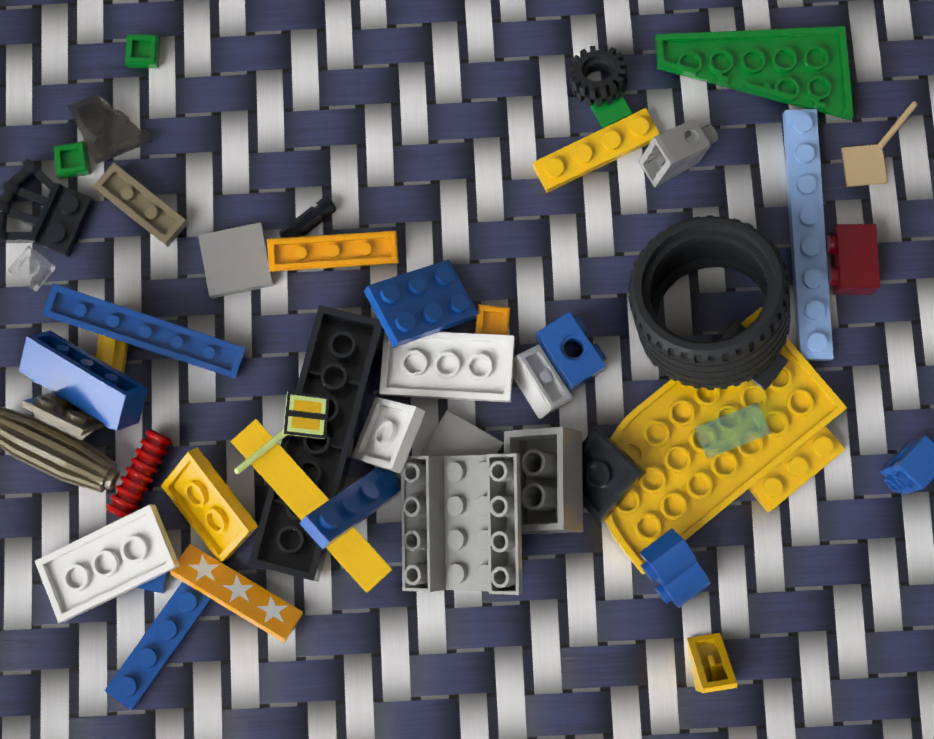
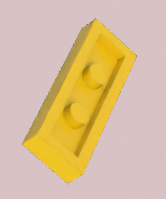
[748,426,846,512]

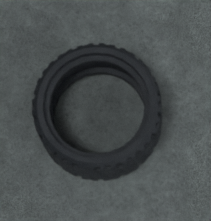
[628,215,791,390]

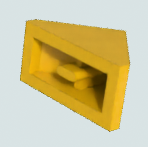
[687,633,737,693]

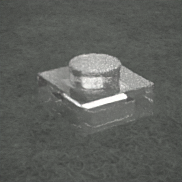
[8,246,56,292]

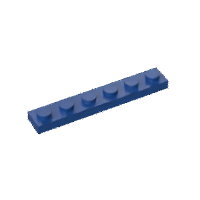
[42,283,245,379]

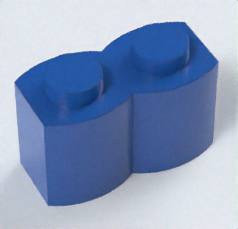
[640,528,711,608]

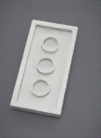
[379,331,515,403]
[35,505,180,623]

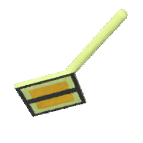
[234,391,330,474]

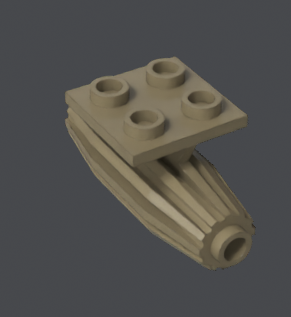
[0,392,120,493]

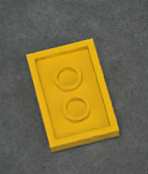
[161,447,258,563]

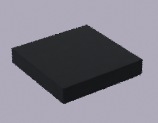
[582,427,646,522]

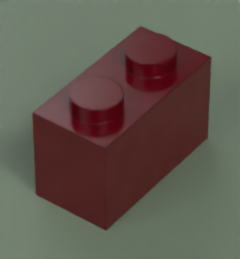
[826,224,880,295]

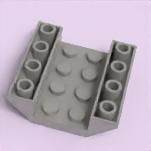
[401,453,523,595]

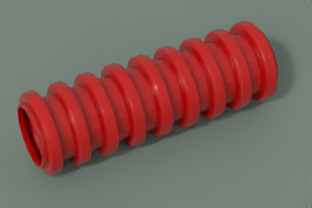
[105,429,173,518]

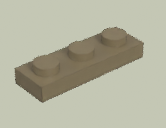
[93,162,188,247]

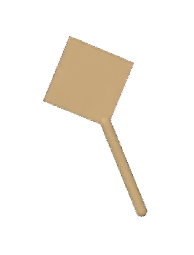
[841,101,918,187]

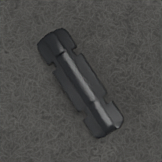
[279,196,336,238]

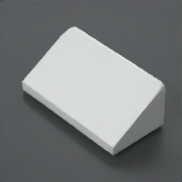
[513,344,574,419]

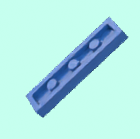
[299,467,401,549]
[104,582,212,710]

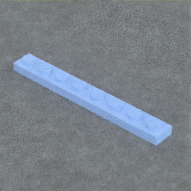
[782,109,834,362]

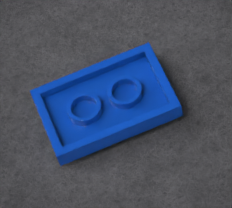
[364,259,479,348]

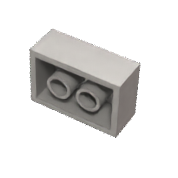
[504,427,583,534]

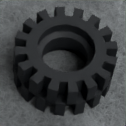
[569,45,628,107]

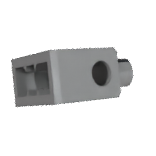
[638,120,718,188]

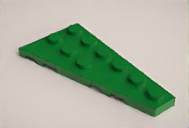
[655,26,854,121]

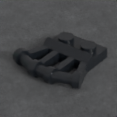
[0,158,95,257]

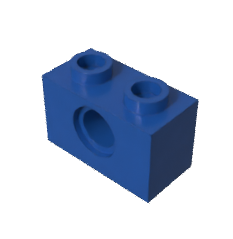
[535,311,607,392]
[879,435,934,494]

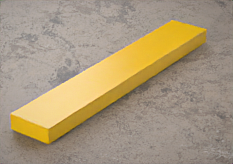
[230,419,393,593]

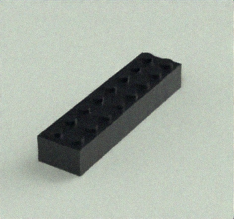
[248,305,384,582]

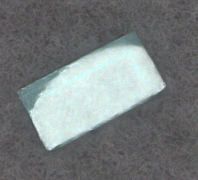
[694,403,771,459]

